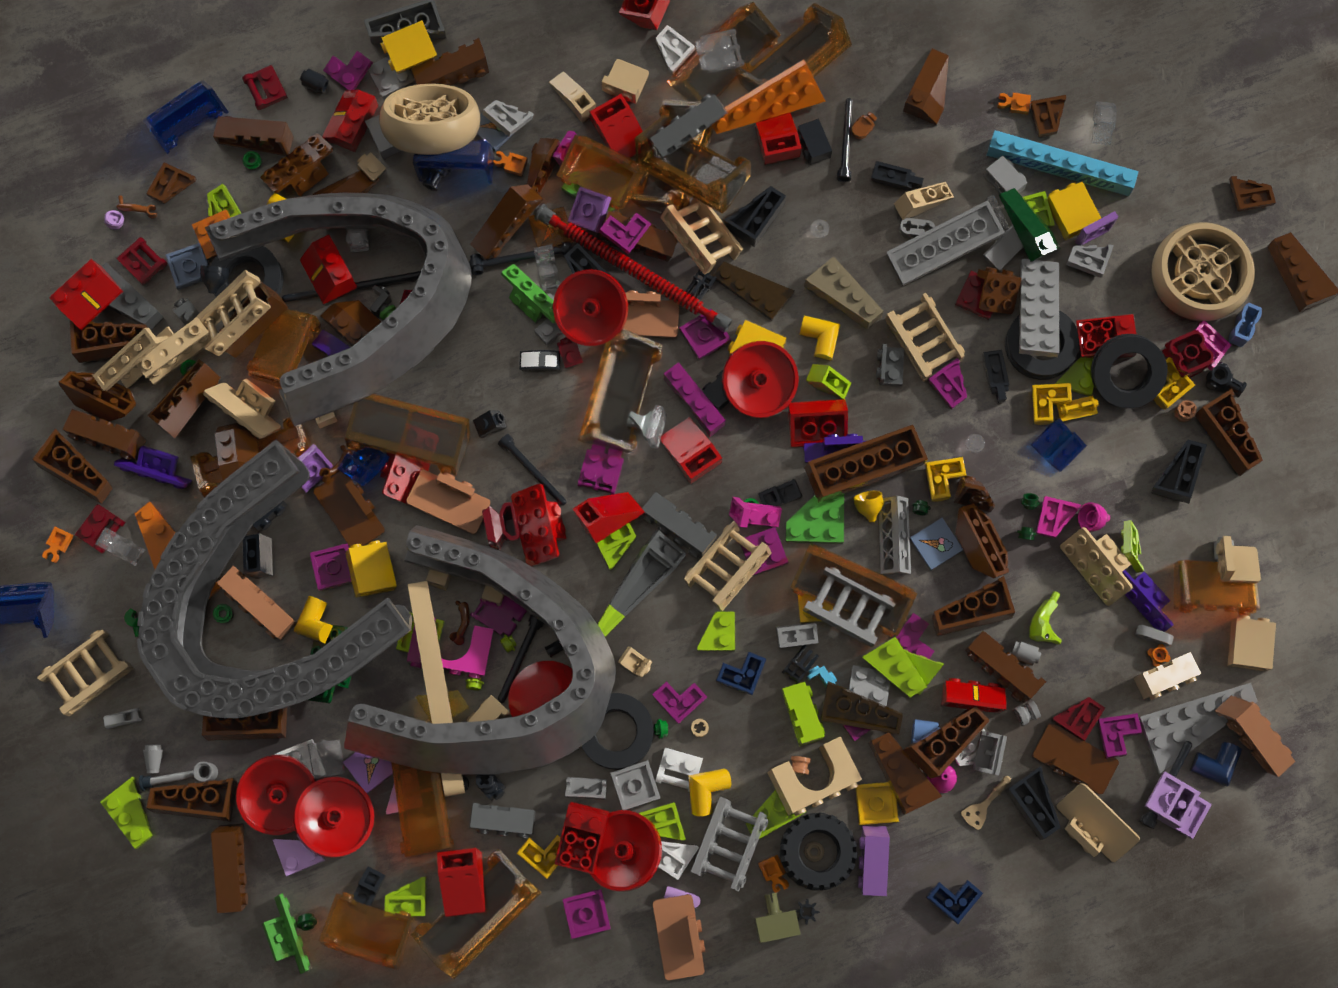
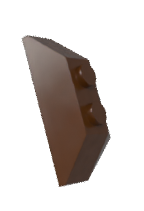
[320,300,381,346]
[59,371,136,422]
[215,423,259,481]
[955,503,1009,579]

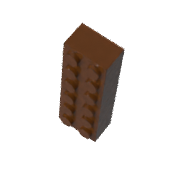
[804,425,928,503]

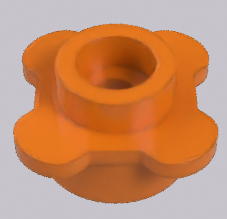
[1147,644,1170,667]

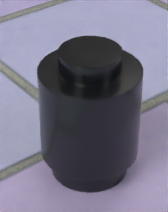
[300,69,329,93]

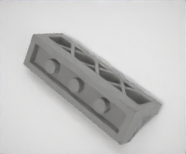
[879,496,911,575]

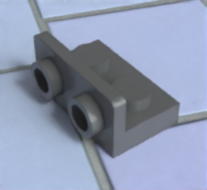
[876,344,904,386]

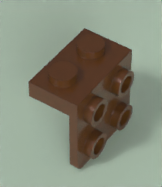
[977,267,1021,314]

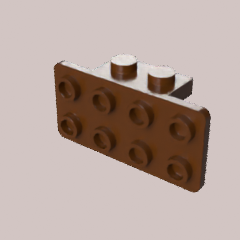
[260,134,334,196]
[313,471,385,546]
[1032,723,1119,794]

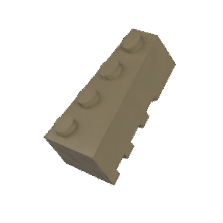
[804,256,883,329]

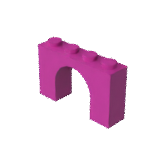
[407,618,494,679]

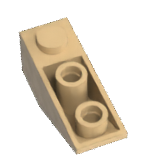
[549,72,596,123]
[894,182,954,220]

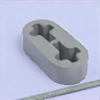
[899,218,935,238]
[1135,625,1174,647]

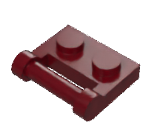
[242,65,288,110]
[116,237,168,285]
[75,504,126,554]

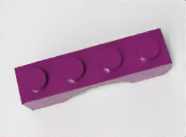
[664,362,726,437]

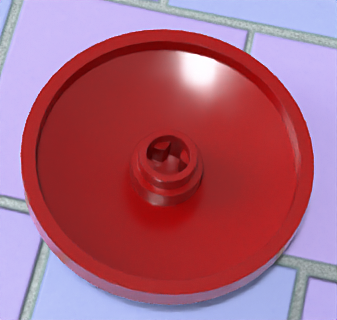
[553,269,628,346]
[722,341,799,418]
[508,660,573,717]
[236,755,316,835]
[293,777,374,858]
[590,810,662,892]

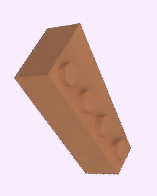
[217,566,297,640]
[1215,695,1295,777]

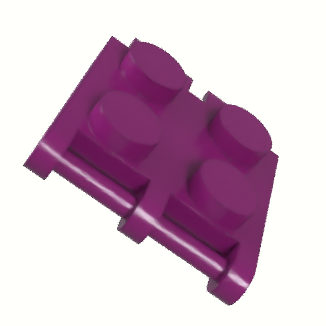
[577,444,624,495]
[470,595,527,636]

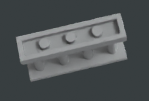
[803,567,896,647]
[691,797,768,891]

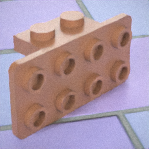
[618,290,679,338]
[407,470,490,534]
[653,894,706,980]

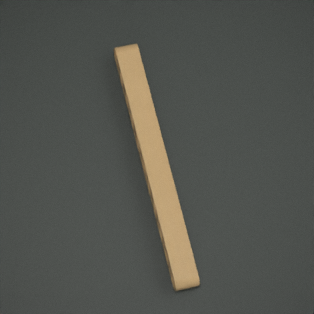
[408,581,465,797]

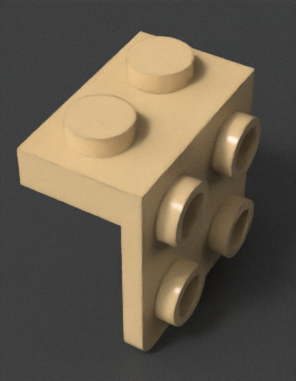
[602,59,649,104]
[1216,536,1261,583]

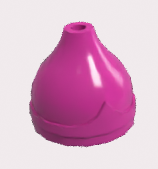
[1078,502,1110,532]
[927,765,957,793]

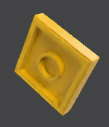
[855,782,899,825]

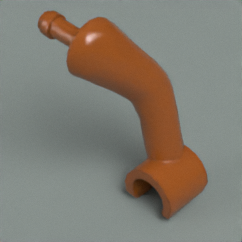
[116,195,157,219]

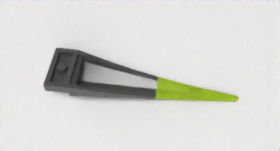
[598,530,687,637]

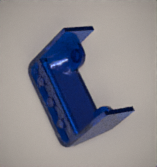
[143,80,229,154]
[413,139,494,184]
[0,582,54,638]

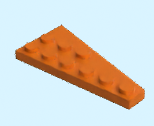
[712,59,826,134]
[135,502,222,598]

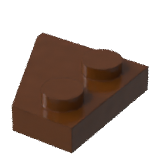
[1030,95,1066,137]
[146,162,197,204]
[1229,176,1276,212]

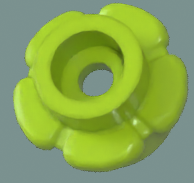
[500,635,517,653]
[465,677,484,691]

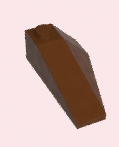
[527,138,560,195]
[312,170,380,230]
[954,476,995,512]

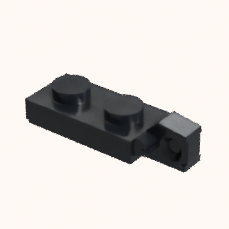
[871,161,924,189]
[982,349,1010,403]

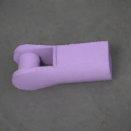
[664,886,700,908]

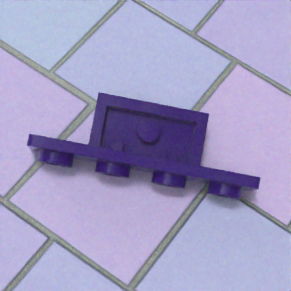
[804,433,865,463]
[114,446,192,489]
[1122,570,1174,632]

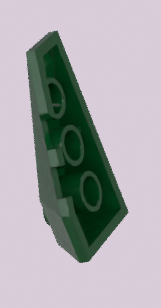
[999,188,1061,262]

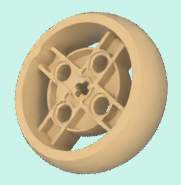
[379,84,481,154]
[1151,222,1255,321]

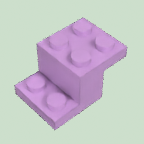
[1144,772,1212,839]

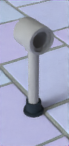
[139,762,218,791]

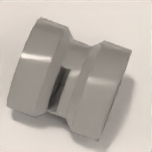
[1014,700,1041,726]

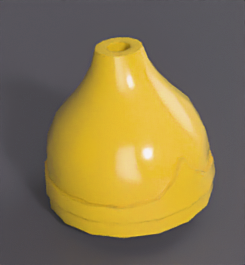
[854,491,883,522]

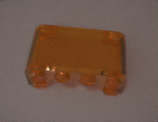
[1174,560,1260,616]

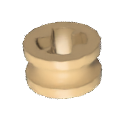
[691,719,709,737]

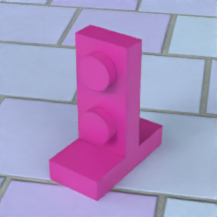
[729,497,782,528]

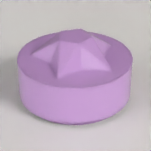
[104,210,124,229]

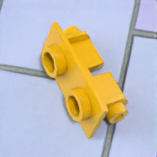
[1056,396,1099,422]

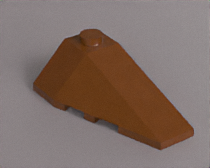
[903,48,949,126]

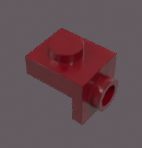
[557,337,583,368]

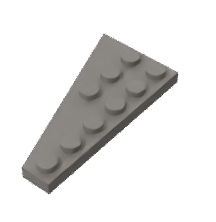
[1139,683,1258,774]

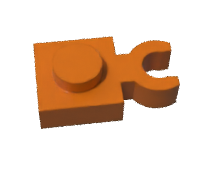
[997,93,1031,115]
[493,151,528,177]
[42,527,74,563]
[758,855,789,893]

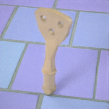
[961,776,1011,830]

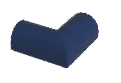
[716,652,766,695]
[1190,742,1242,787]
[926,880,983,924]

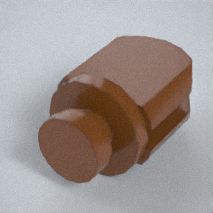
[852,112,877,140]

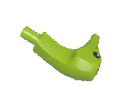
[1029,591,1062,645]

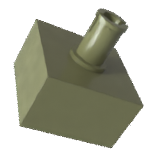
[754,893,801,943]

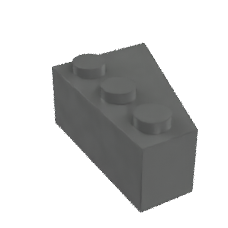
[470,803,536,838]

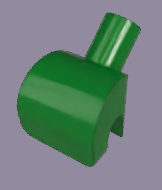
[124,608,139,637]

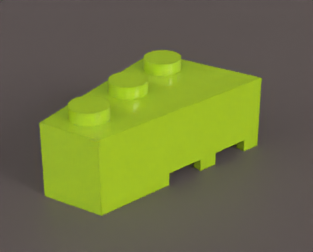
[781,682,825,747]

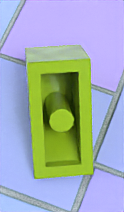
[806,364,851,399]

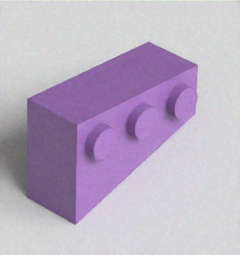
[858,825,890,896]

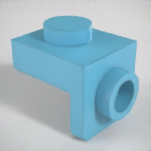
[807,666,837,688]

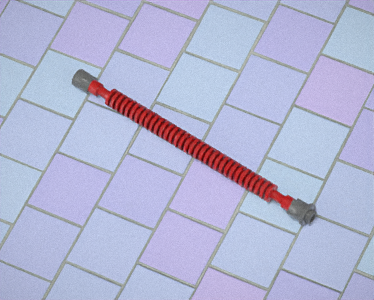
[533,204,732,333]

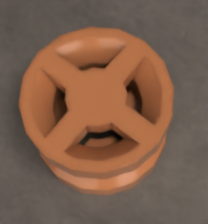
[1174,400,1197,422]
[791,756,811,775]

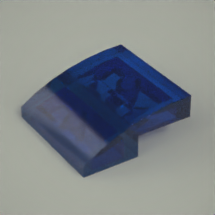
[1031,418,1087,472]
[338,439,390,486]

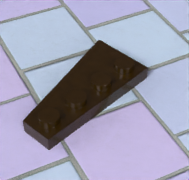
[713,262,795,321]
[821,681,903,734]

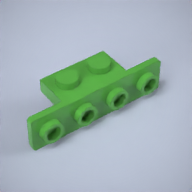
[501,264,556,323]
[262,893,310,974]

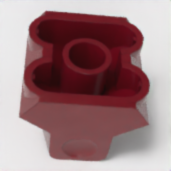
[1161,330,1215,378]
[482,502,520,550]

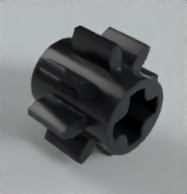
[796,899,820,924]

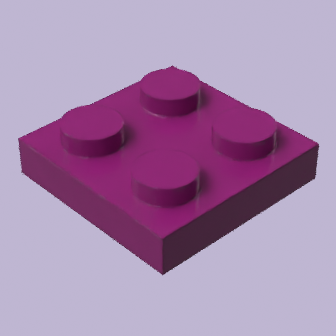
[679,309,731,360]
[740,527,789,576]
[310,543,352,591]
[562,889,611,939]

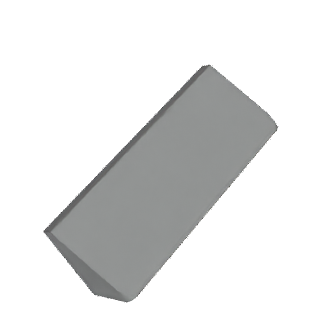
[983,225,1023,271]

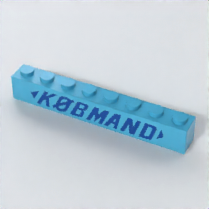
[987,130,1139,196]

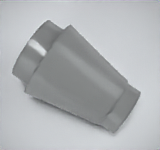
[143,744,163,773]

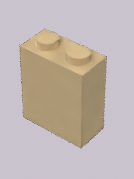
[1228,615,1276,672]

